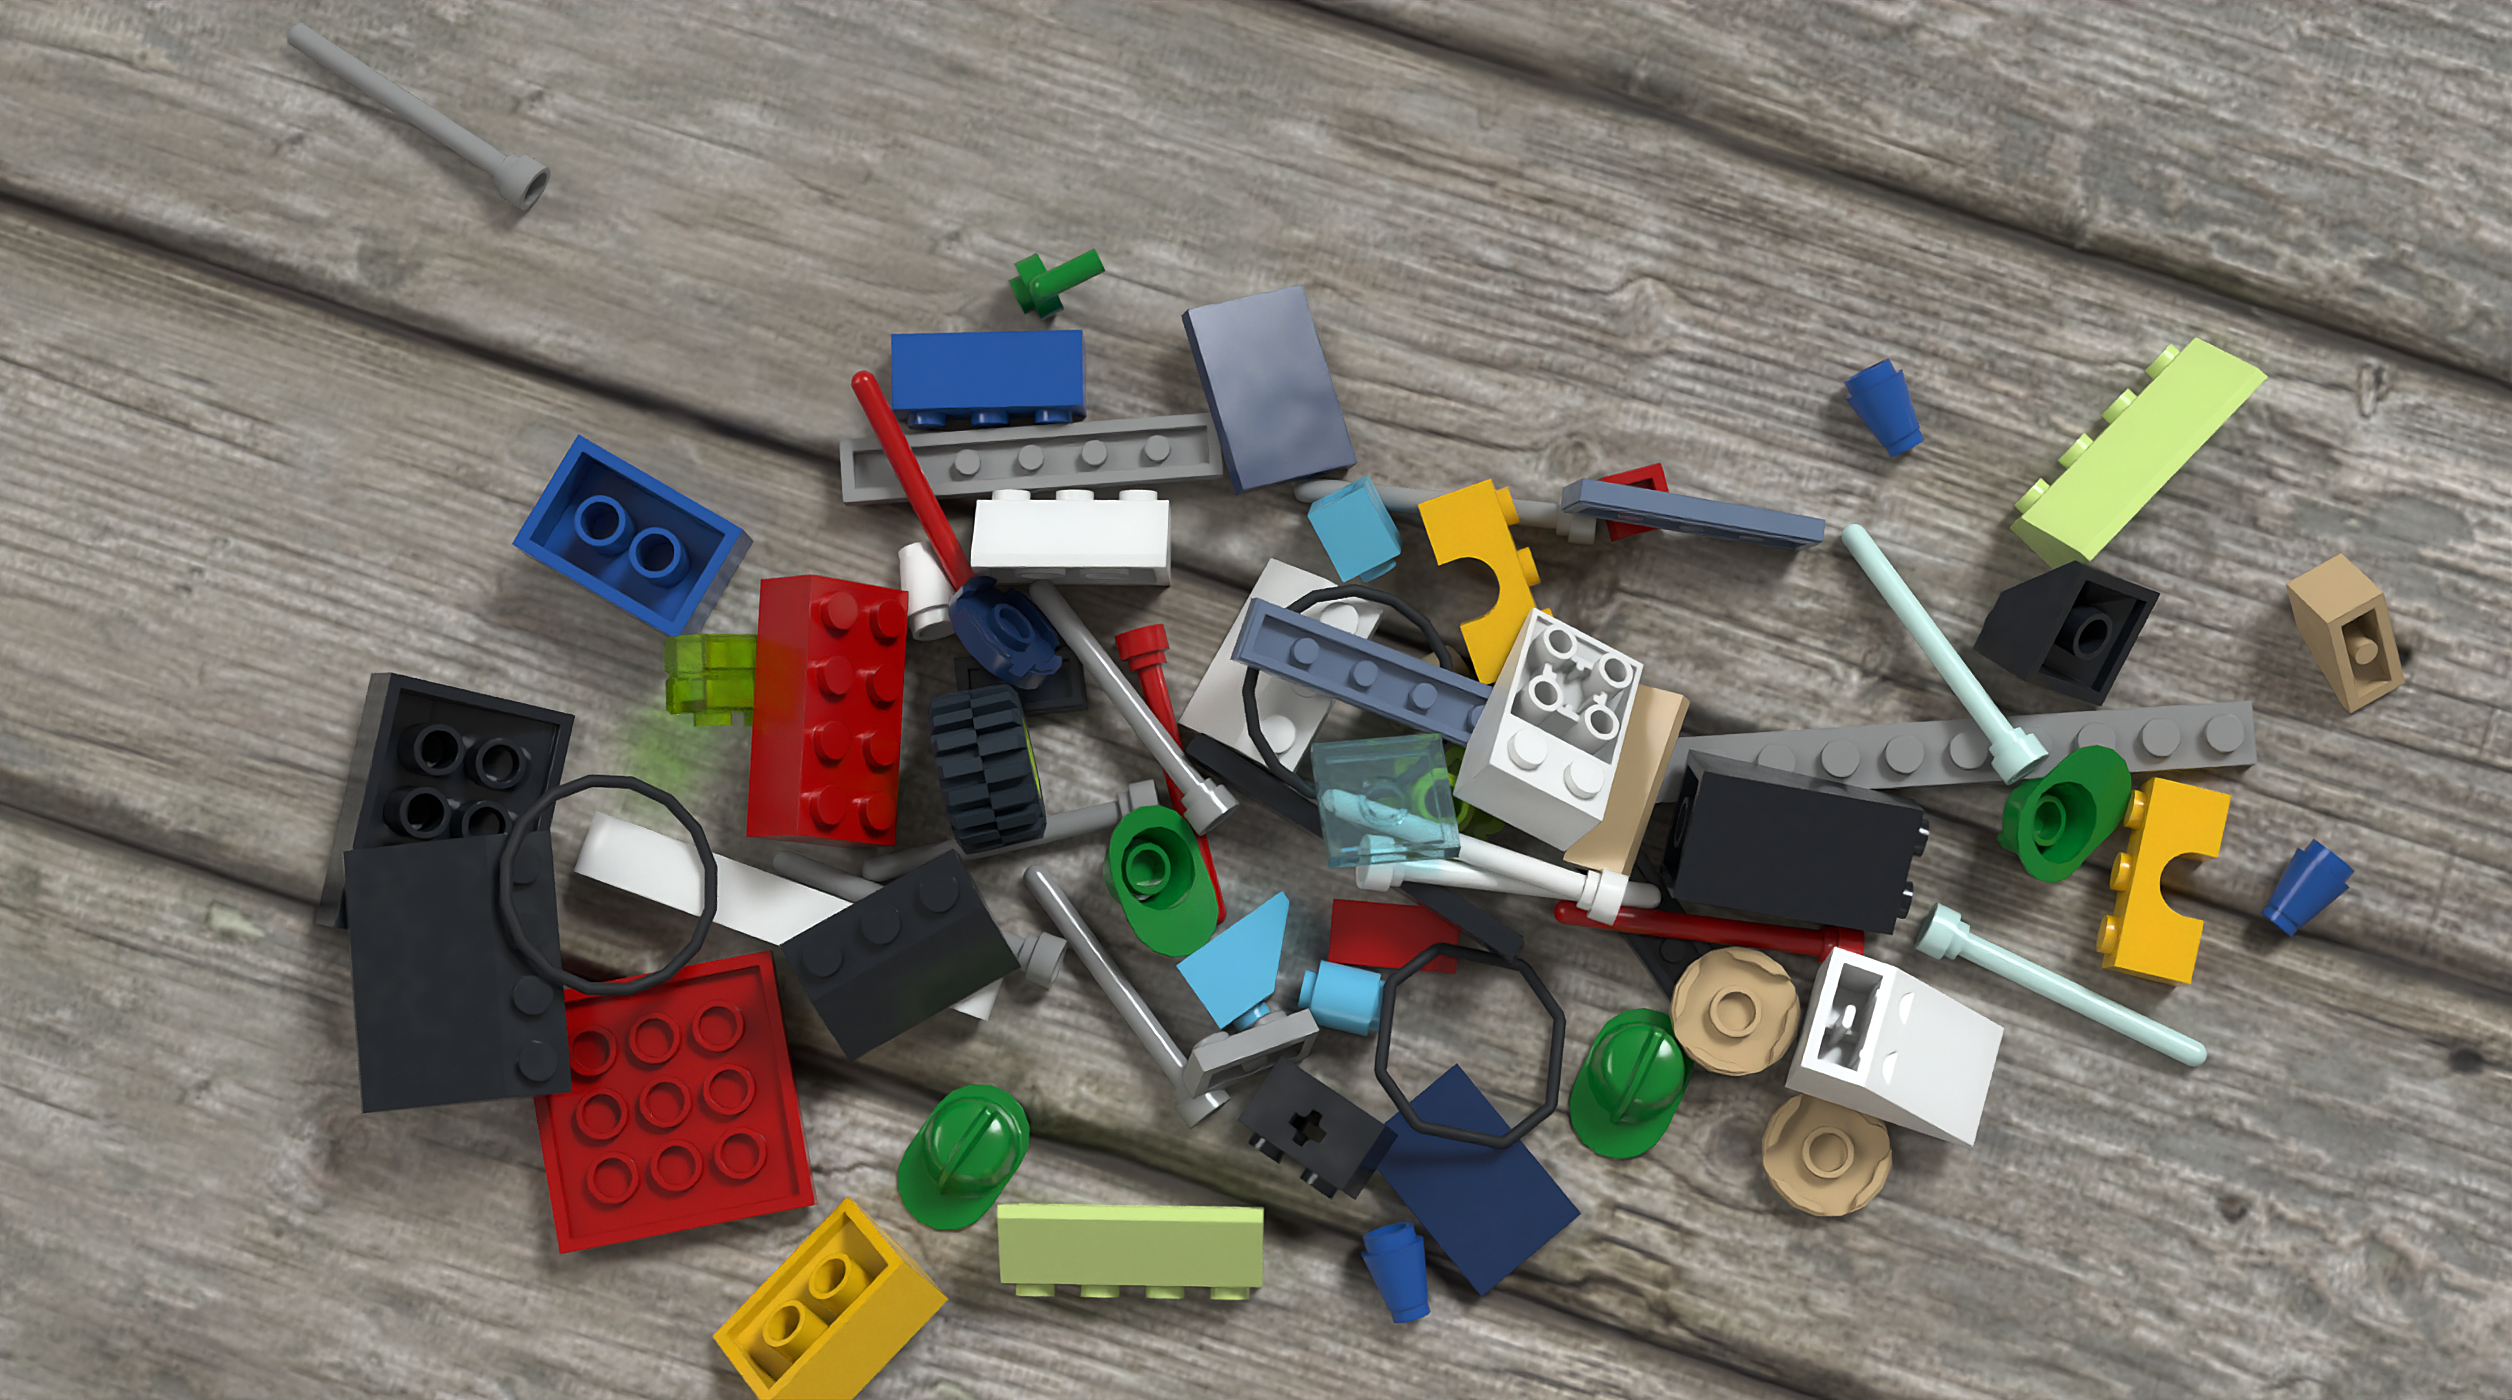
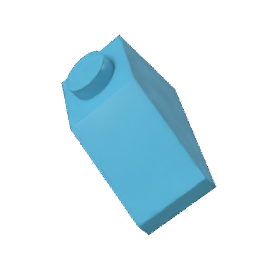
[1176,891,1290,1033]

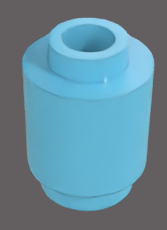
[1297,960,1386,1037]

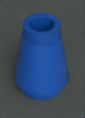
[1844,358,1925,457]
[2261,839,2355,937]
[1361,1222,1431,1323]

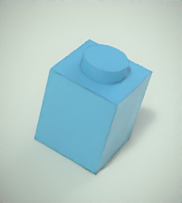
[1307,475,1403,583]

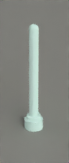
[1842,524,2049,785]
[1914,902,2207,1067]

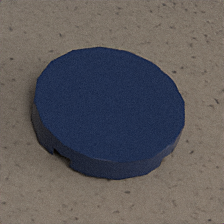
[948,576,1062,689]

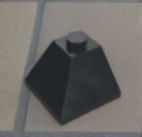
[1972,560,2161,707]

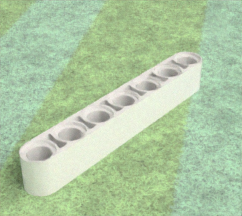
[573,811,1003,1021]

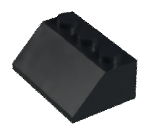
[780,848,1021,1062]

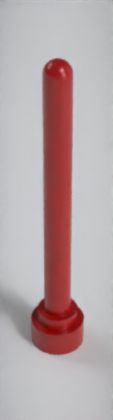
[851,370,1013,625]
[1114,624,1227,926]
[1553,899,1865,963]

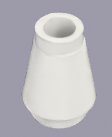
[898,541,956,641]

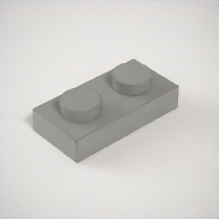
[1182,1008,1320,1099]

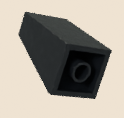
[1659,749,1929,935]

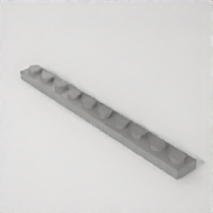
[1655,700,2258,805]

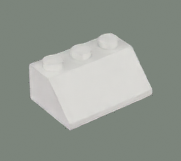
[971,489,1171,585]
[1178,558,1383,785]

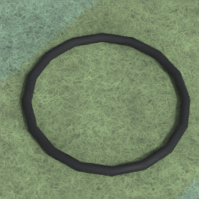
[1242,584,1454,803]
[499,774,718,996]

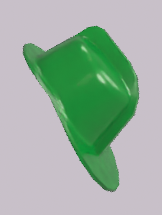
[1997,745,2131,883]
[1102,805,1219,958]
[1569,1008,1694,1159]
[898,1084,1030,1230]

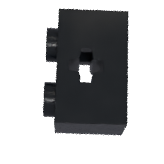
[1238,1055,1399,1200]

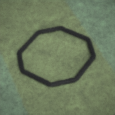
[1374,942,1566,1149]

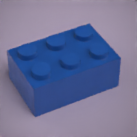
[512,434,754,650]

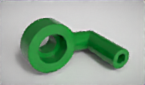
[1008,248,1106,321]

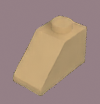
[2286,553,2405,714]

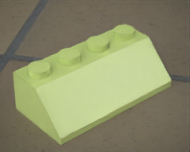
[2010,337,2268,569]
[997,1203,1264,1300]

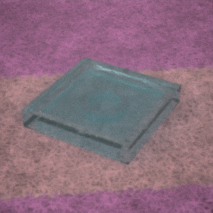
[1310,733,1461,869]

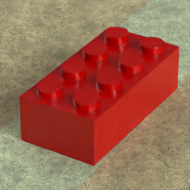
[746,574,909,848]

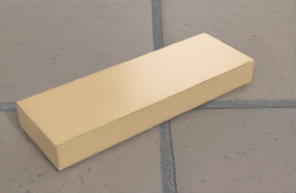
[1563,684,1690,880]

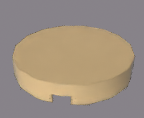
[1669,946,1801,1077]
[1762,1093,1892,1216]

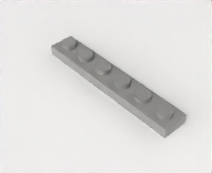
[839,413,1224,506]

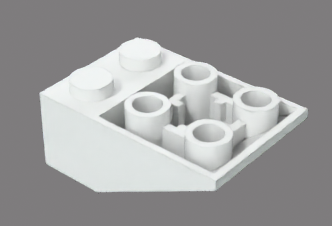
[1453,607,1644,851]
[1785,947,2004,1149]

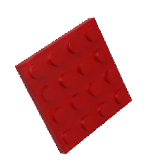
[533,950,818,1254]

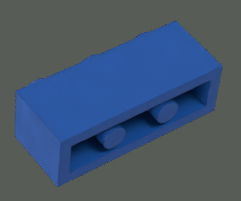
[891,330,1087,431]

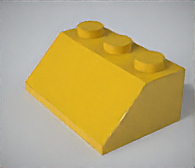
[712,1196,948,1400]

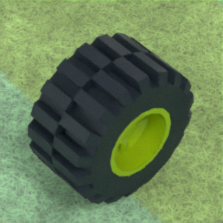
[928,681,1047,855]

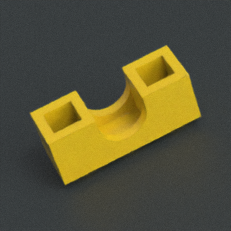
[1417,478,1553,685]
[2096,777,2231,987]

